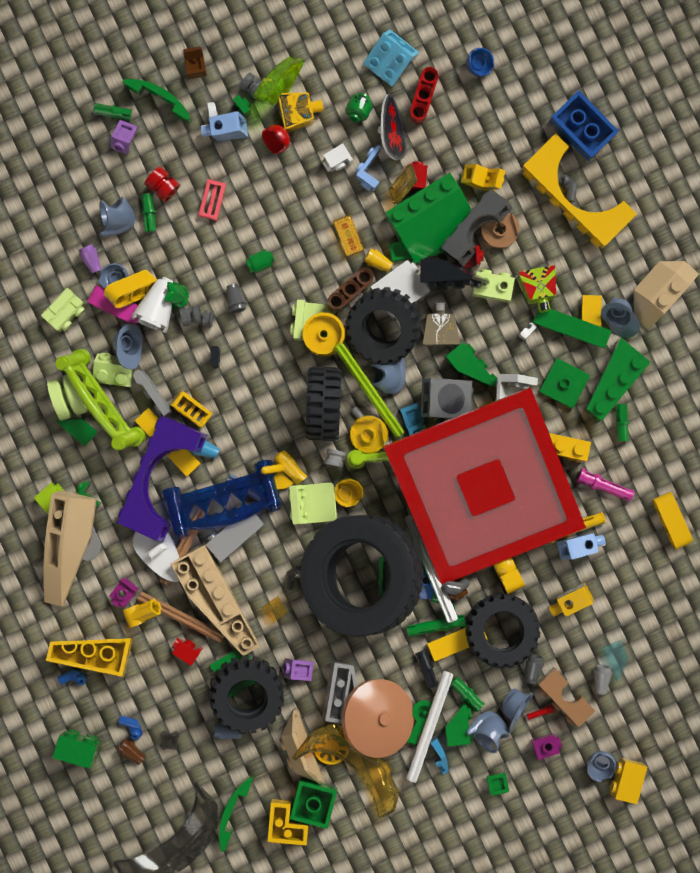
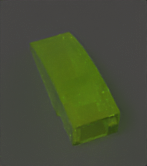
[253,57,305,106]

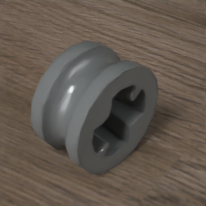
[202,310,214,327]

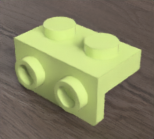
[93,353,133,387]

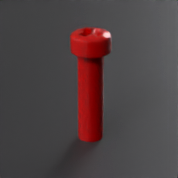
[527,704,555,720]

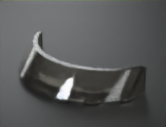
[113,782,219,873]

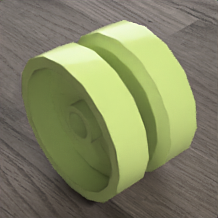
[47,375,87,421]

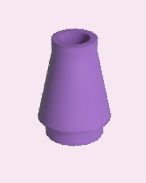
[79,244,102,274]

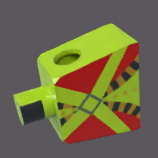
[518,265,556,313]

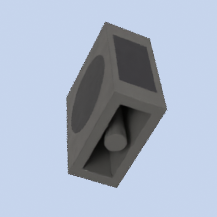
[421,378,473,419]

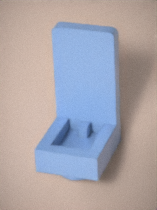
[355,144,381,192]

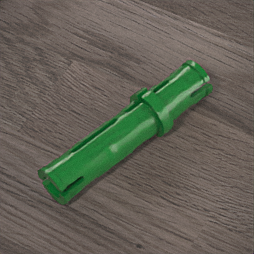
[407,614,465,637]

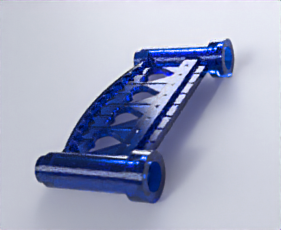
[161,460,281,539]

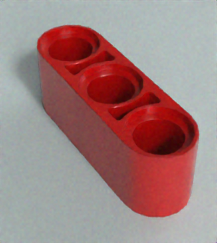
[410,67,438,124]

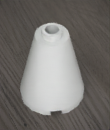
[131,277,173,333]

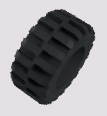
[346,287,423,364]
[306,366,342,441]
[465,593,541,669]
[209,655,284,734]

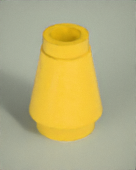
[363,248,393,273]

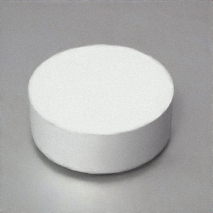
[207,102,217,122]

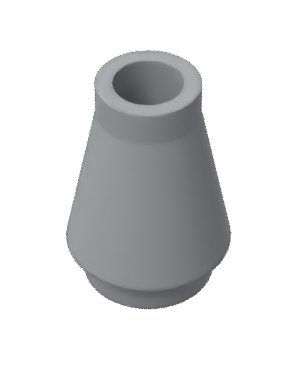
[594,664,613,694]

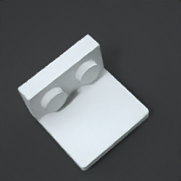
[495,374,538,401]

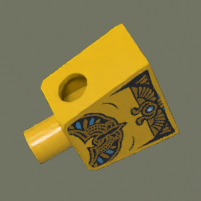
[278,92,324,133]

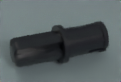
[415,649,438,689]

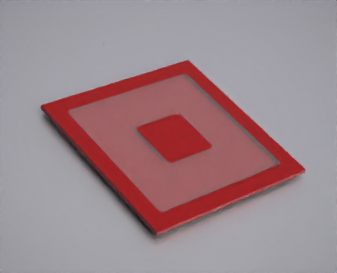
[384,387,586,585]

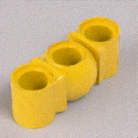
[494,558,525,594]

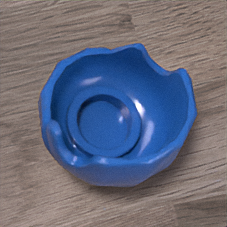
[466,47,495,77]

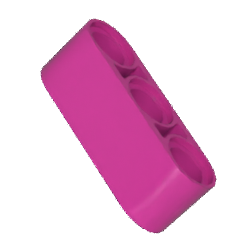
[87,285,138,326]

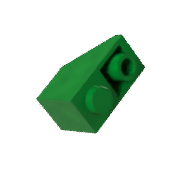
[445,703,474,746]

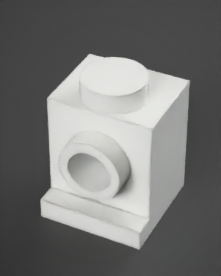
[322,144,353,172]

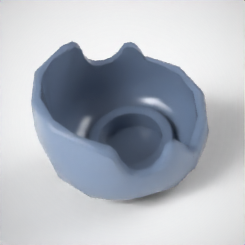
[98,263,128,289]
[587,751,616,782]

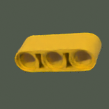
[104,270,157,308]
[652,492,693,550]

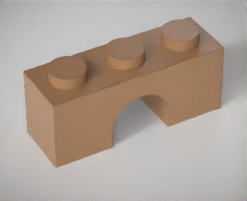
[537,667,595,727]

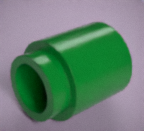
[245,249,275,273]

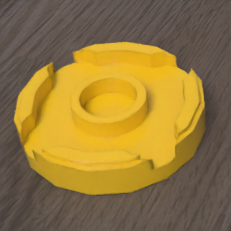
[350,415,388,454]

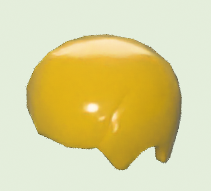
[334,478,363,508]

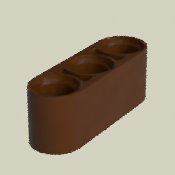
[326,268,374,313]

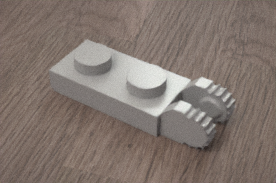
[133,370,173,416]

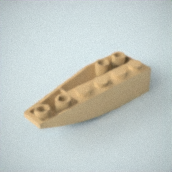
[44,490,97,606]
[170,543,260,656]

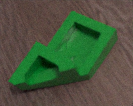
[56,417,97,446]

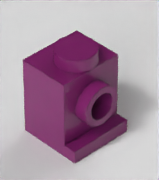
[109,577,140,608]
[531,733,562,761]

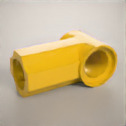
[123,599,161,628]

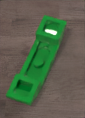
[122,79,192,124]
[219,775,254,852]

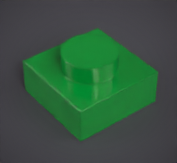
[233,94,251,118]
[486,772,510,796]

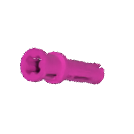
[575,467,635,502]

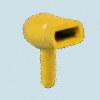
[261,450,307,485]

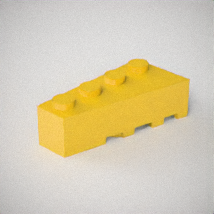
[46,638,133,677]

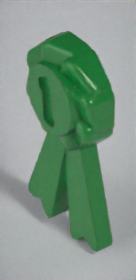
[407,700,432,745]

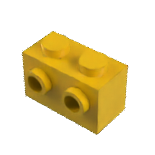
[609,757,647,804]

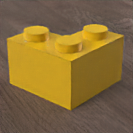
[268,799,309,845]

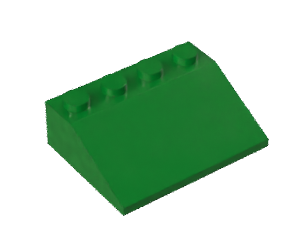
[385,172,471,265]

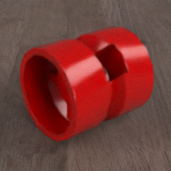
[144,166,180,203]

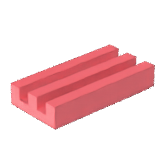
[198,179,226,221]

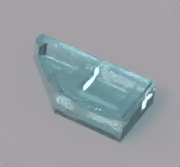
[602,640,628,681]

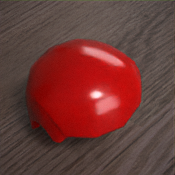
[262,124,290,155]

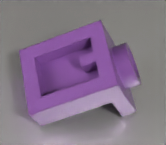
[111,120,138,154]
[282,658,314,681]

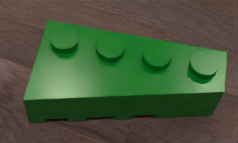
[584,338,650,422]

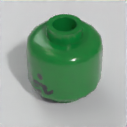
[345,93,373,122]

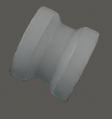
[324,449,346,468]

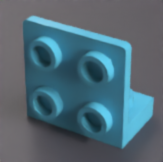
[363,30,420,86]

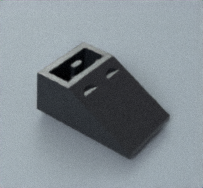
[420,258,489,290]

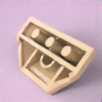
[633,261,699,330]
[280,708,324,784]

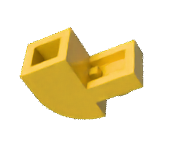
[460,164,505,191]

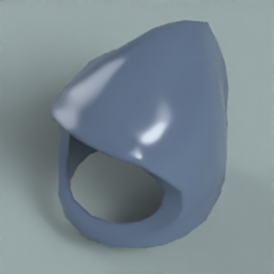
[99,197,135,236]
[370,357,406,395]
[467,711,510,753]

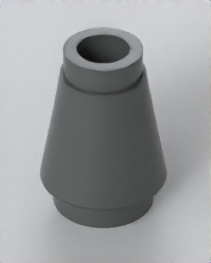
[226,284,247,313]
[525,654,545,684]

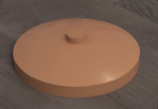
[341,679,414,758]

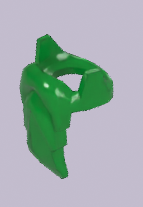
[164,282,189,311]

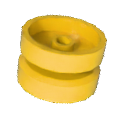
[303,312,346,357]

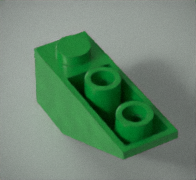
[445,342,498,390]

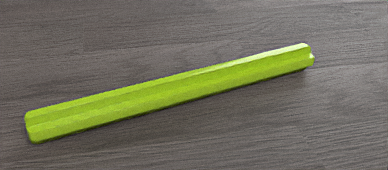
[334,342,404,438]

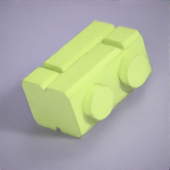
[41,288,86,332]

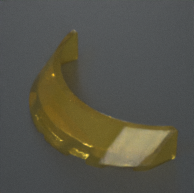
[292,724,399,818]

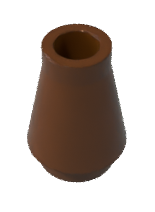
[116,738,146,765]

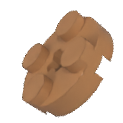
[481,213,519,249]

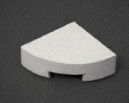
[519,323,536,341]

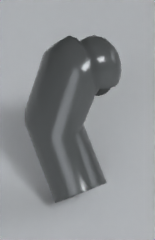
[559,175,577,202]
[441,579,470,595]

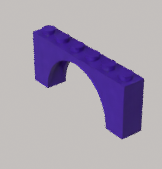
[117,416,208,541]

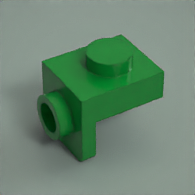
[76,481,102,509]

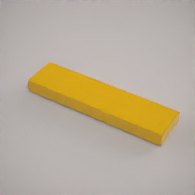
[135,408,201,477]

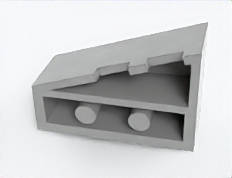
[322,661,357,723]

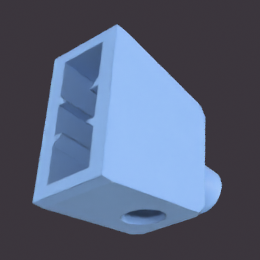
[201,111,248,141]
[556,533,606,560]

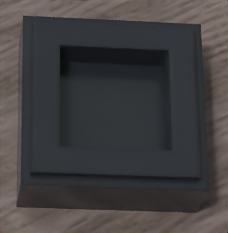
[211,346,220,367]

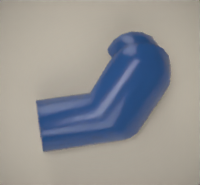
[57,669,87,685]
[118,715,142,740]

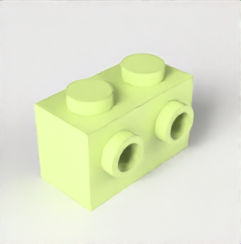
[472,269,515,303]

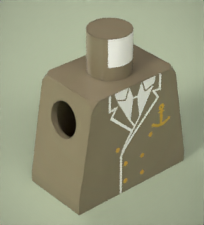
[422,303,460,346]

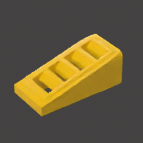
[170,390,213,429]

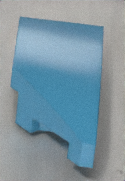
[400,402,424,436]
[430,737,448,775]

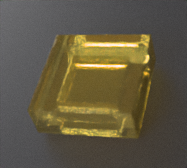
[262,596,289,623]

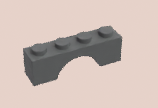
[441,189,512,267]

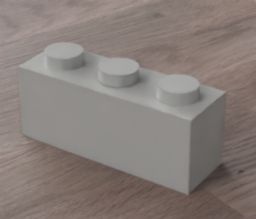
[206,507,265,563]

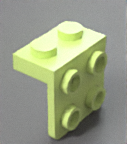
[290,300,335,341]
[288,482,337,525]

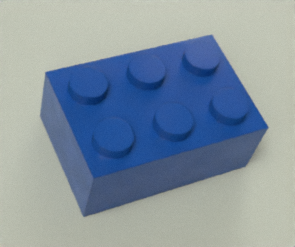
[549,90,619,162]

